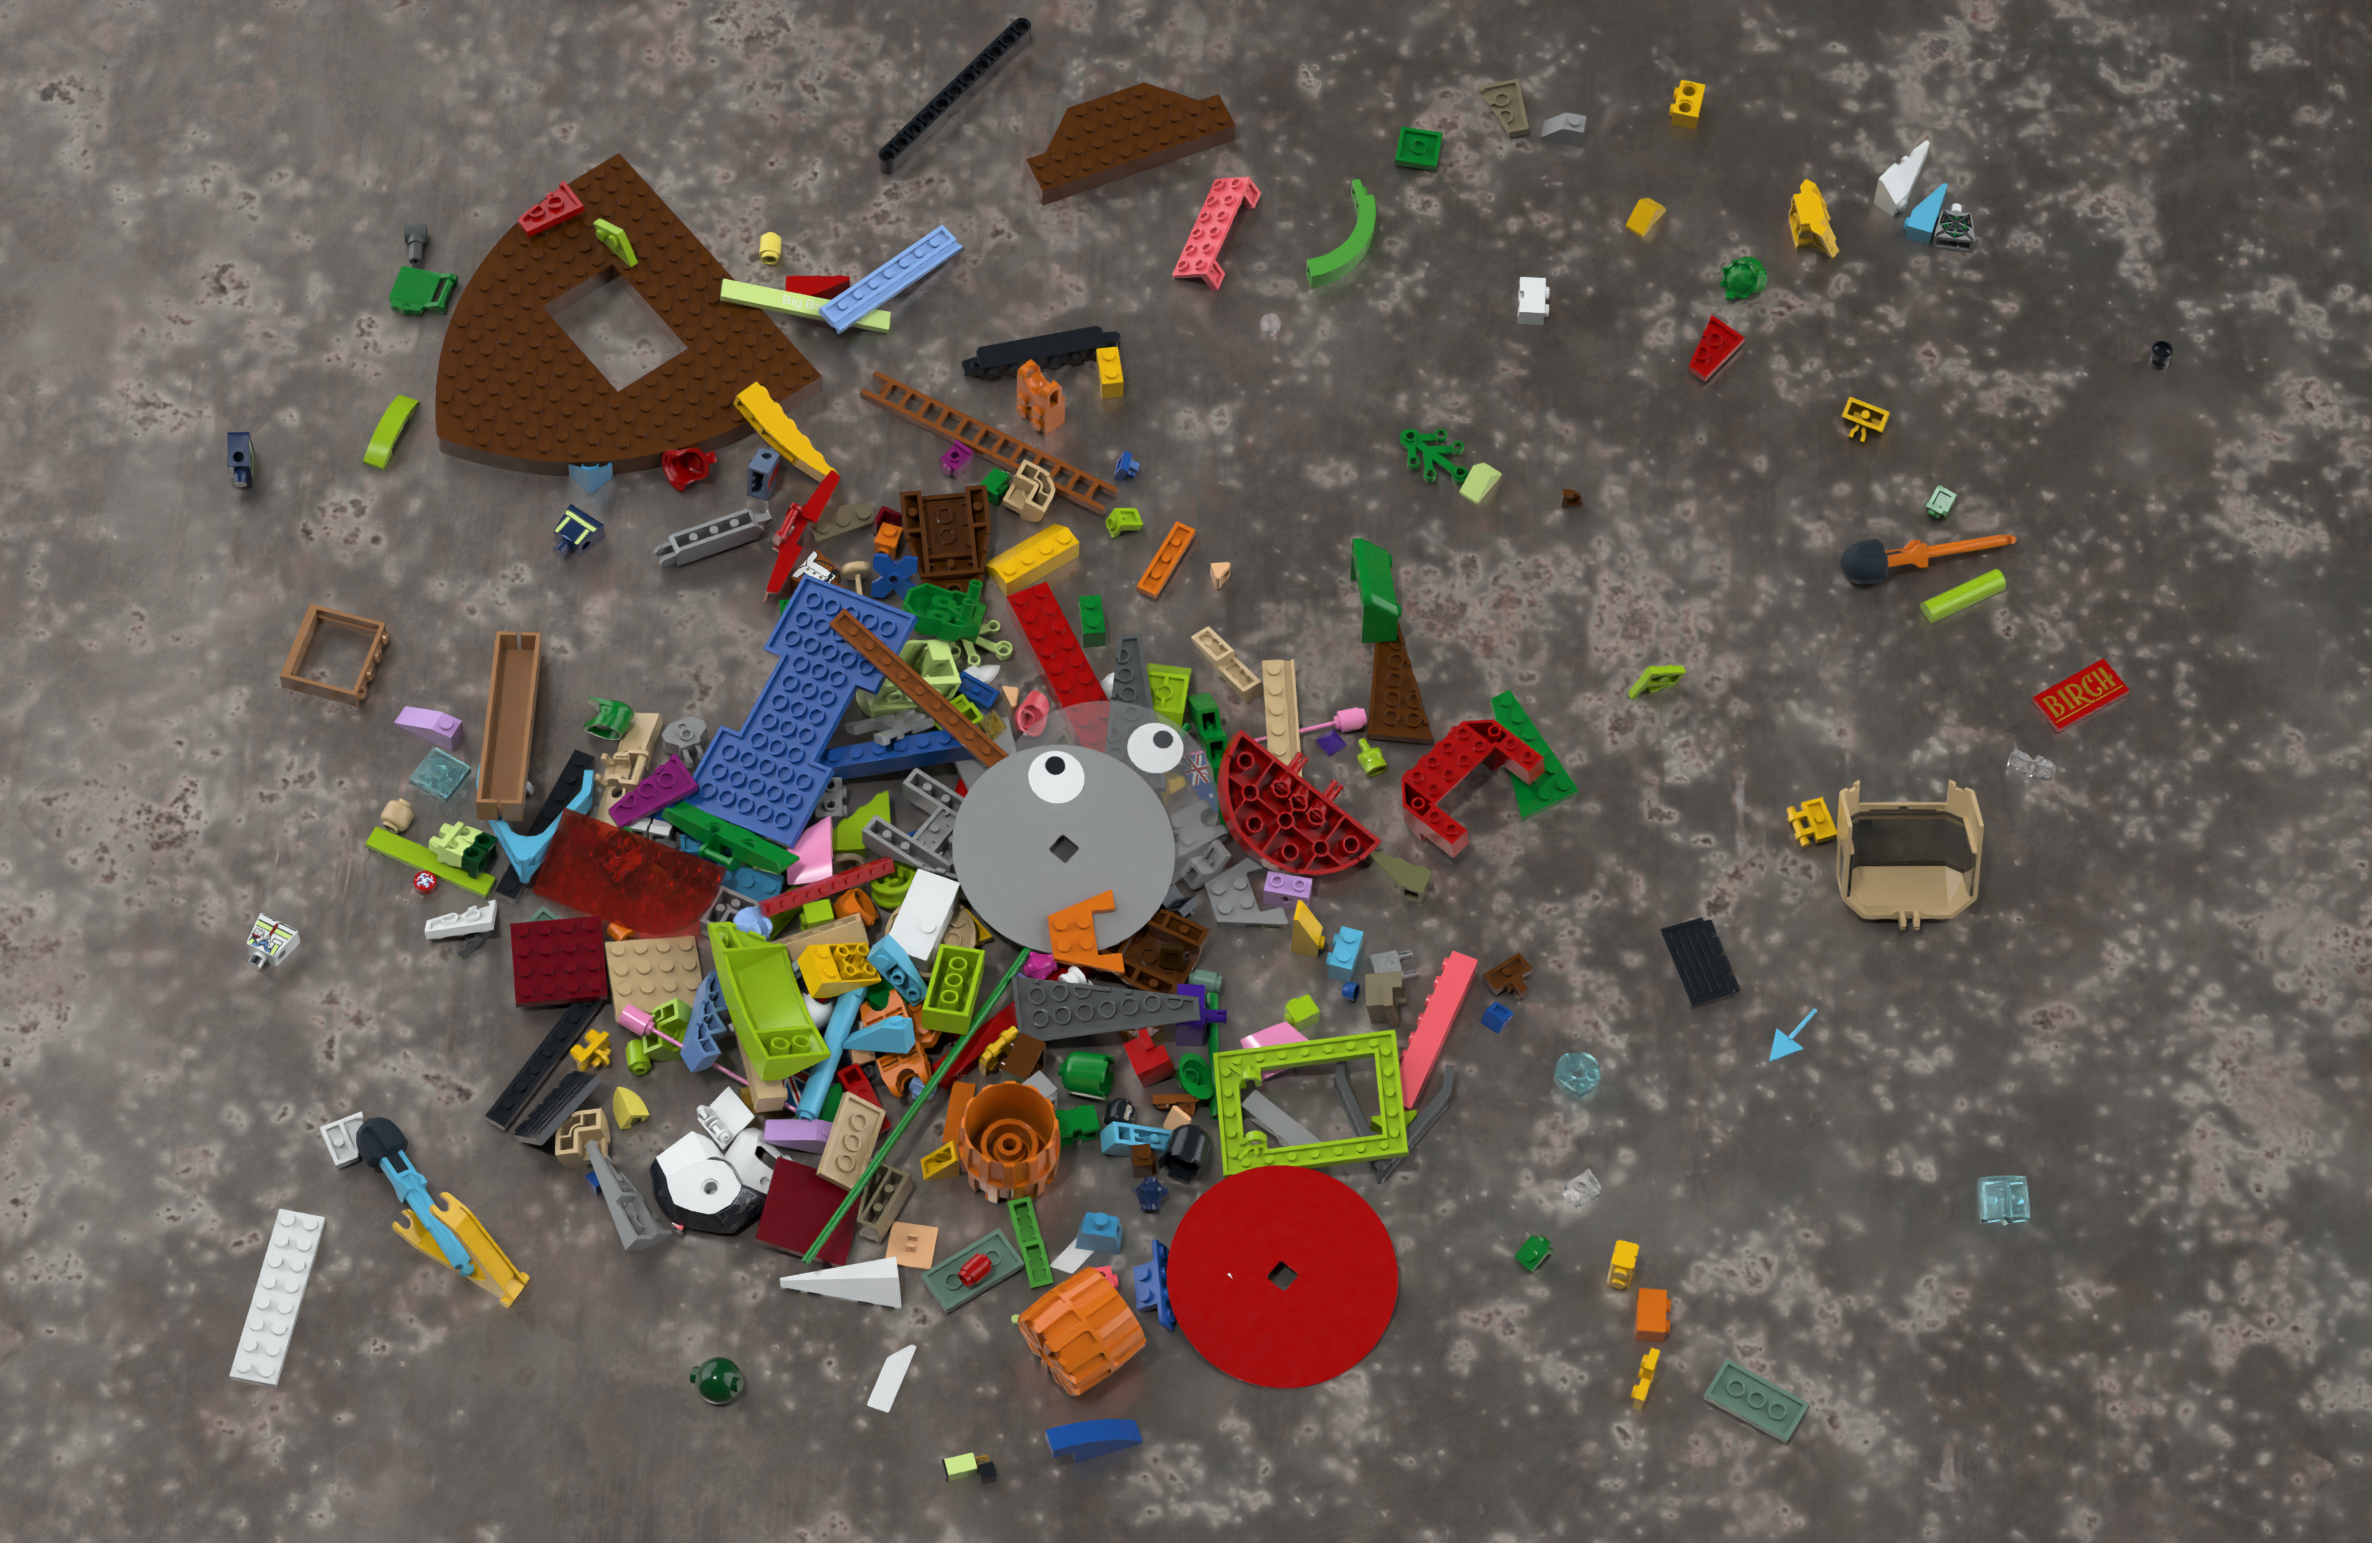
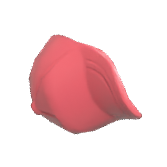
[1014,690,1049,737]

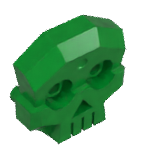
[902,580,987,643]

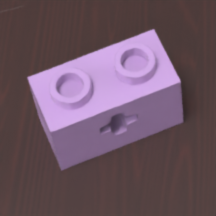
[1263,871,1312,909]

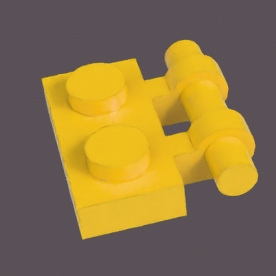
[1786,797,1837,848]
[979,1026,1018,1076]

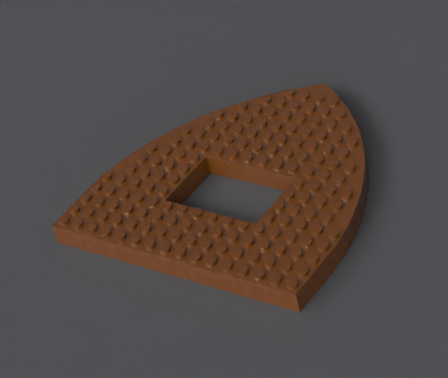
[435,153,822,476]

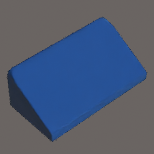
[954,671,1000,715]

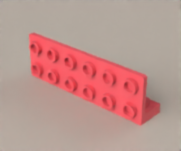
[1172,177,1261,290]

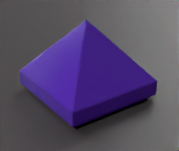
[1316,729,1347,757]

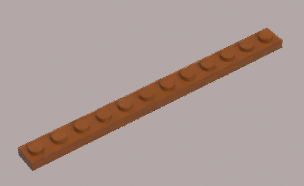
[829,608,1009,769]

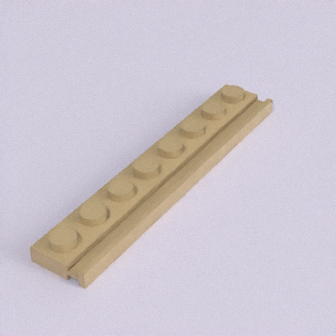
[1262,659,1302,777]

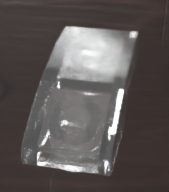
[2007,748,2057,781]

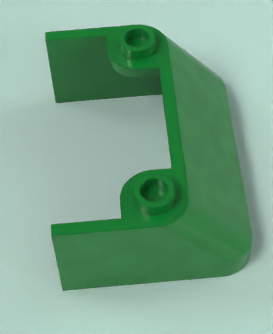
[1350,538,1402,644]

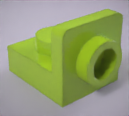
[1106,508,1143,538]

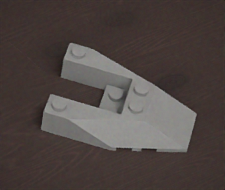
[862,768,964,879]

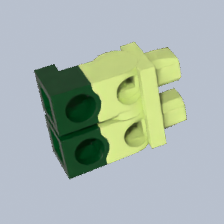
[429,821,498,879]

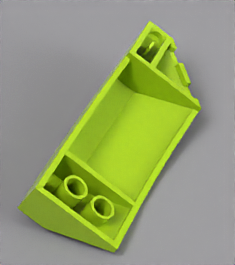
[707,922,831,1081]

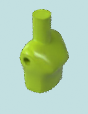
[1357,738,1388,778]

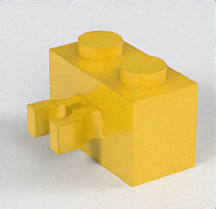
[1842,397,1890,442]

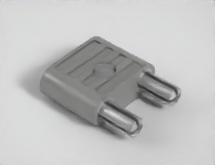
[1369,950,1418,980]

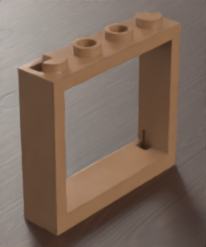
[280,604,389,707]

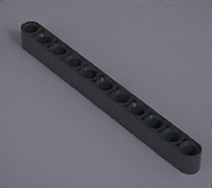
[878,18,1031,175]

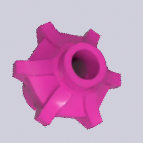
[1022,951,1058,980]

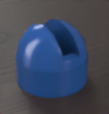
[1342,982,1360,1001]

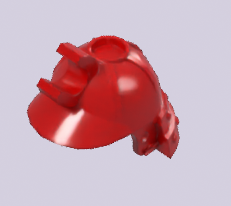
[662,448,717,491]

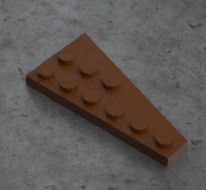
[1367,623,1434,744]

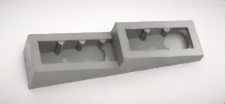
[1241,1090,1321,1147]

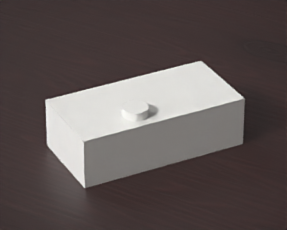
[889,868,961,972]

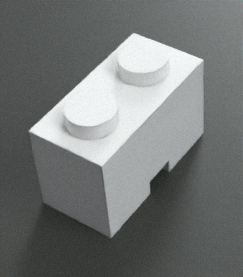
[1518,277,1549,325]

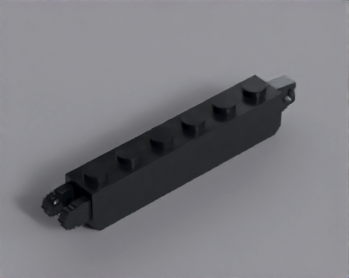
[961,326,1121,381]

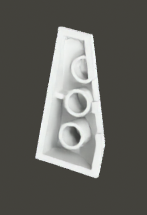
[1873,140,1930,217]

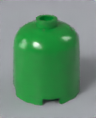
[1058,1051,1115,1101]

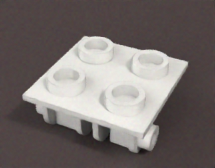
[697,1086,755,1150]

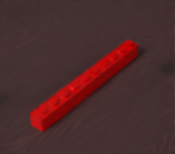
[759,856,896,917]

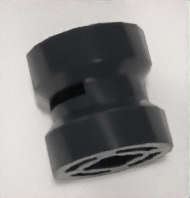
[2148,341,2173,370]

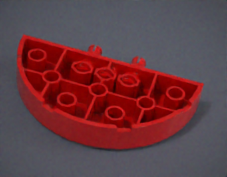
[1217,730,1381,878]

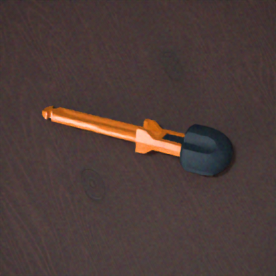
[1840,534,2016,584]

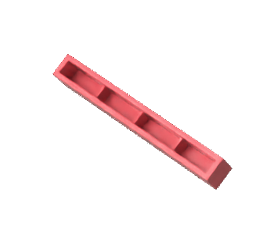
[1399,951,1478,1112]

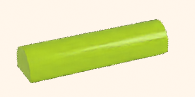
[1920,569,2006,624]

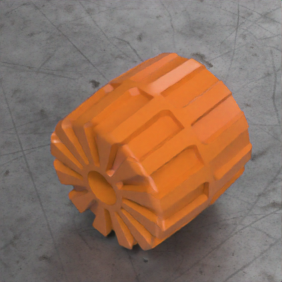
[958,1081,1061,1204]
[1017,1266,1146,1397]

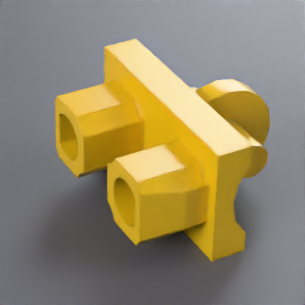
[570,1029,611,1072]

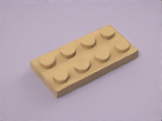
[816,1091,886,1192]

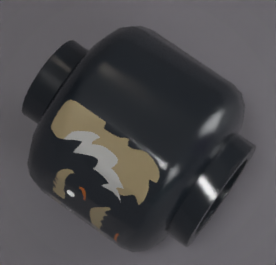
[1103,1098,1136,1126]

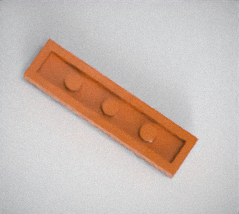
[1136,521,1196,600]

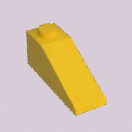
[1291,900,1326,957]

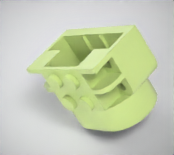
[856,639,962,718]

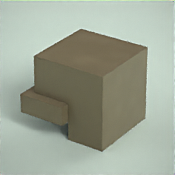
[1365,971,1407,1028]

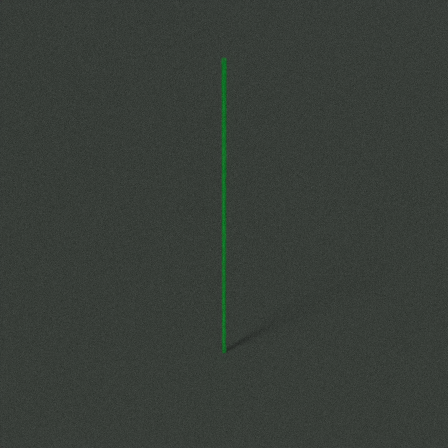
[801,722,1192,1266]

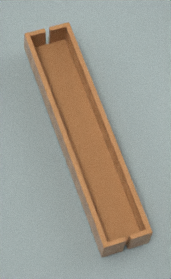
[476,631,542,821]

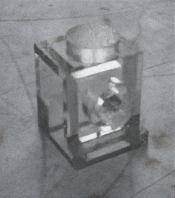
[1563,1169,1601,1209]

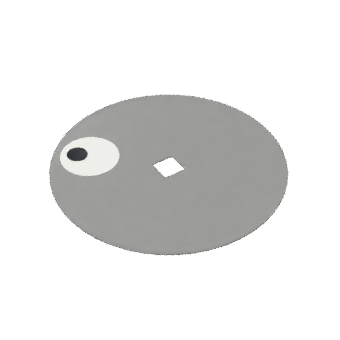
[952,745,1175,953]

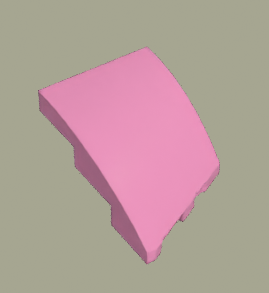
[787,816,834,885]
[1240,1022,1309,1081]

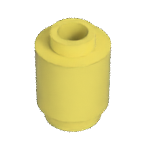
[759,232,781,265]

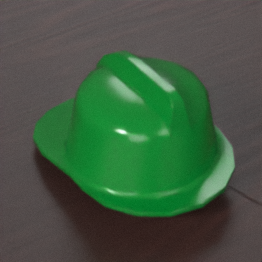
[1175,1053,1214,1100]

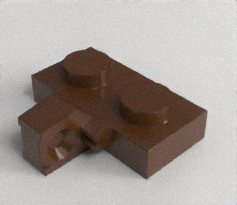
[1482,953,1533,1000]

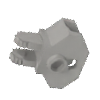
[662,716,708,769]

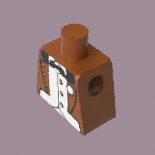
[791,549,846,591]

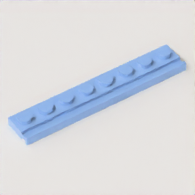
[818,225,963,334]

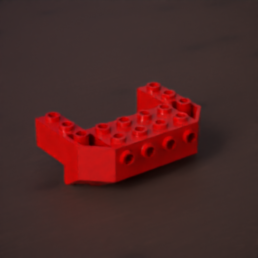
[1401,719,1544,858]

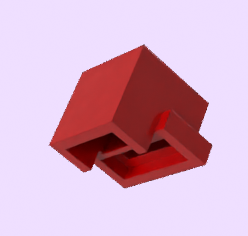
[1123,1027,1176,1088]

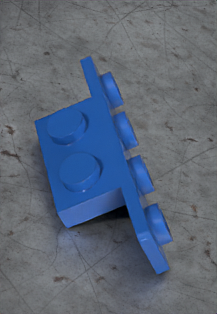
[1133,1239,1175,1332]

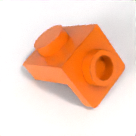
[874,522,903,560]

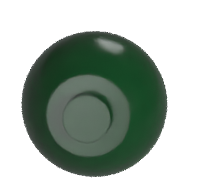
[690,1357,744,1405]

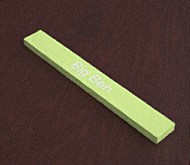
[720,279,891,334]

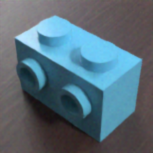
[1326,926,1363,982]

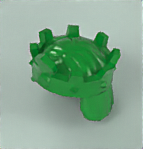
[1719,256,1767,300]

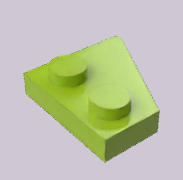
[593,218,638,267]
[1628,665,1686,699]

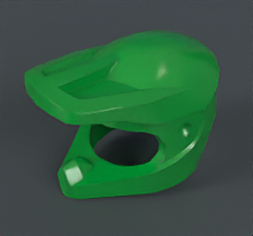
[583,697,634,740]

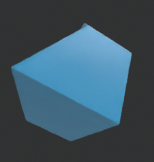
[568,463,613,495]

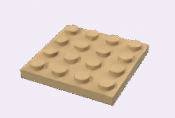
[604,935,702,1026]

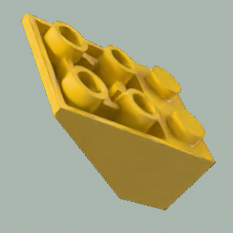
[797,942,882,999]

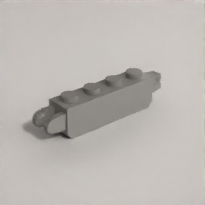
[654,509,773,567]

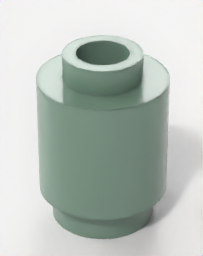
[1188,968,1223,994]

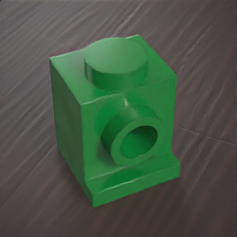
[979,467,1011,507]

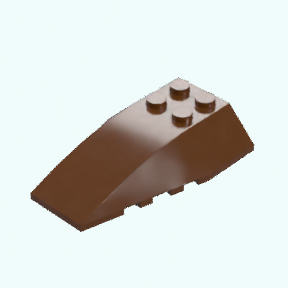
[899,485,991,600]
[1098,909,1210,994]

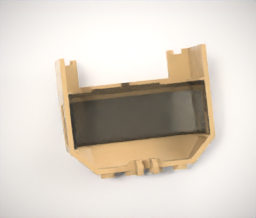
[1836,779,1984,930]

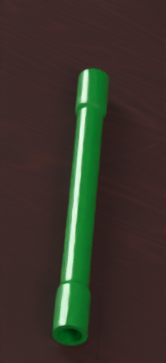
[1205,992,1220,1121]

